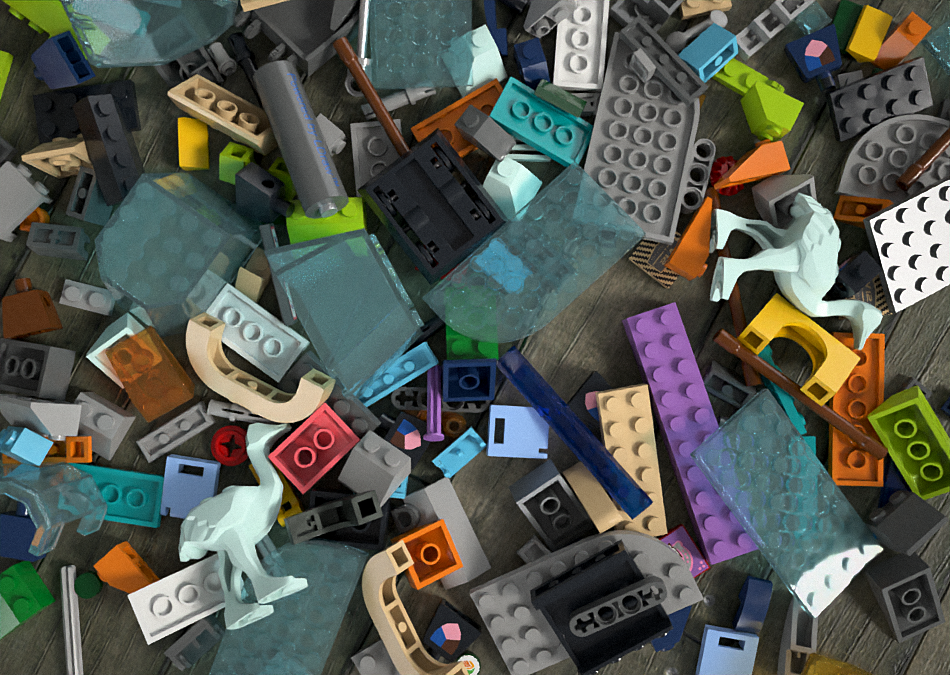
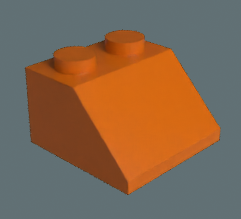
[391,519,464,590]

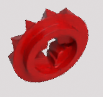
[709,156,744,196]
[211,425,248,466]

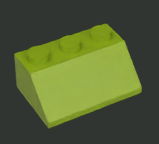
[286,197,368,255]

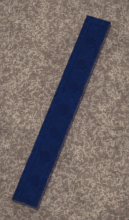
[496,346,653,520]

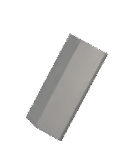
[403,477,491,590]

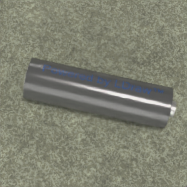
[253,60,349,219]

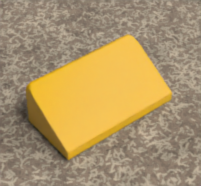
[845,5,893,63]
[178,117,210,171]

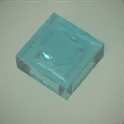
[794,1,832,35]

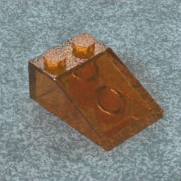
[105,326,195,423]

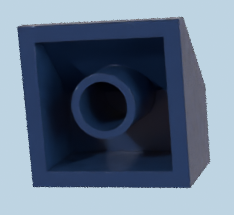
[441,358,496,402]

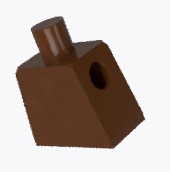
[2,278,63,340]

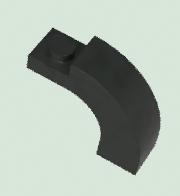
[284,490,383,545]

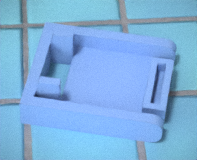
[486,405,550,459]
[160,454,221,519]
[695,624,759,675]

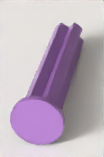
[423,365,444,442]

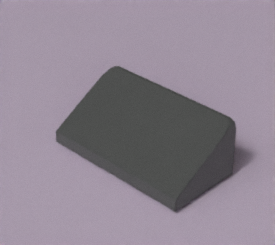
[702,360,757,411]

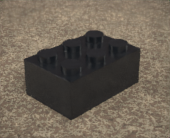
[305,487,391,551]

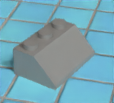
[0,394,82,441]

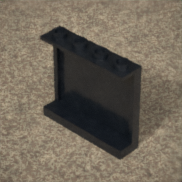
[530,539,674,675]

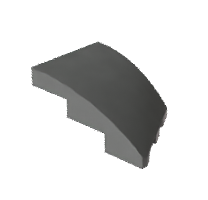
[608,0,684,32]
[142,14,225,87]

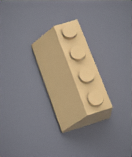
[167,74,278,156]

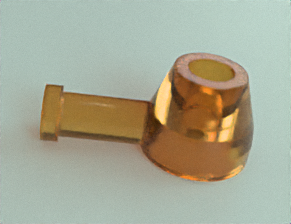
[420,410,467,438]

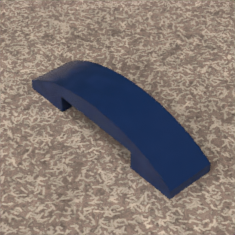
[484,0,508,57]

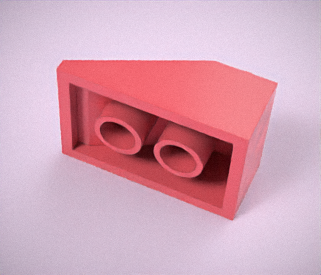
[268,402,361,494]

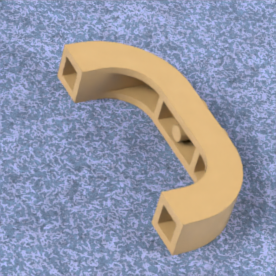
[186,312,336,423]
[362,540,469,675]

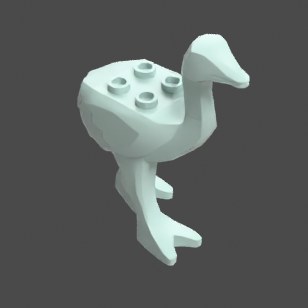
[709,192,883,350]
[178,423,308,630]

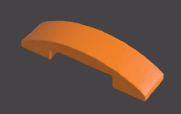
[2,436,92,464]

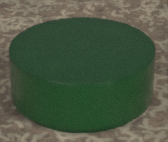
[74,571,103,599]

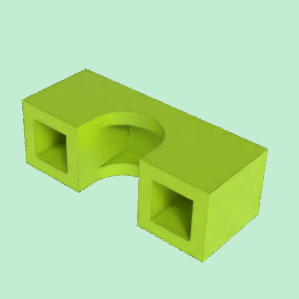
[219,142,296,200]

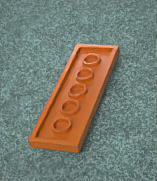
[828,332,885,487]

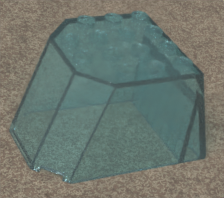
[95,173,262,337]
[264,228,424,401]

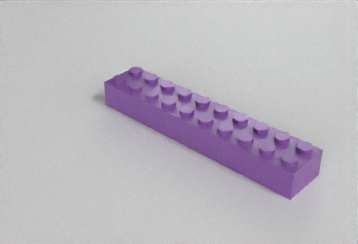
[622,302,761,565]

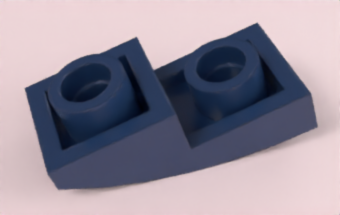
[732,576,773,635]

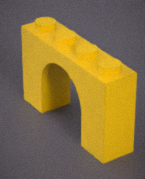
[737,293,861,406]

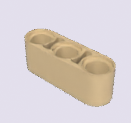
[562,459,623,534]

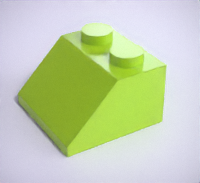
[740,80,804,143]

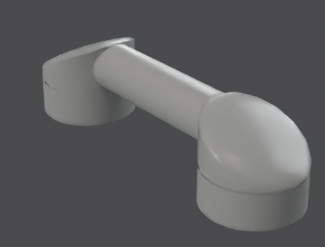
[665,10,728,55]

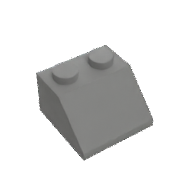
[74,392,136,460]
[338,430,411,507]

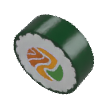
[456,651,481,675]

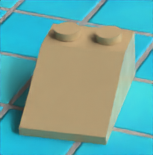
[21,134,94,179]

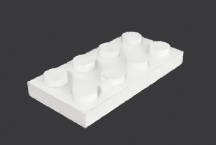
[553,0,609,92]
[205,283,310,383]
[128,553,249,645]

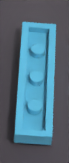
[349,341,439,407]

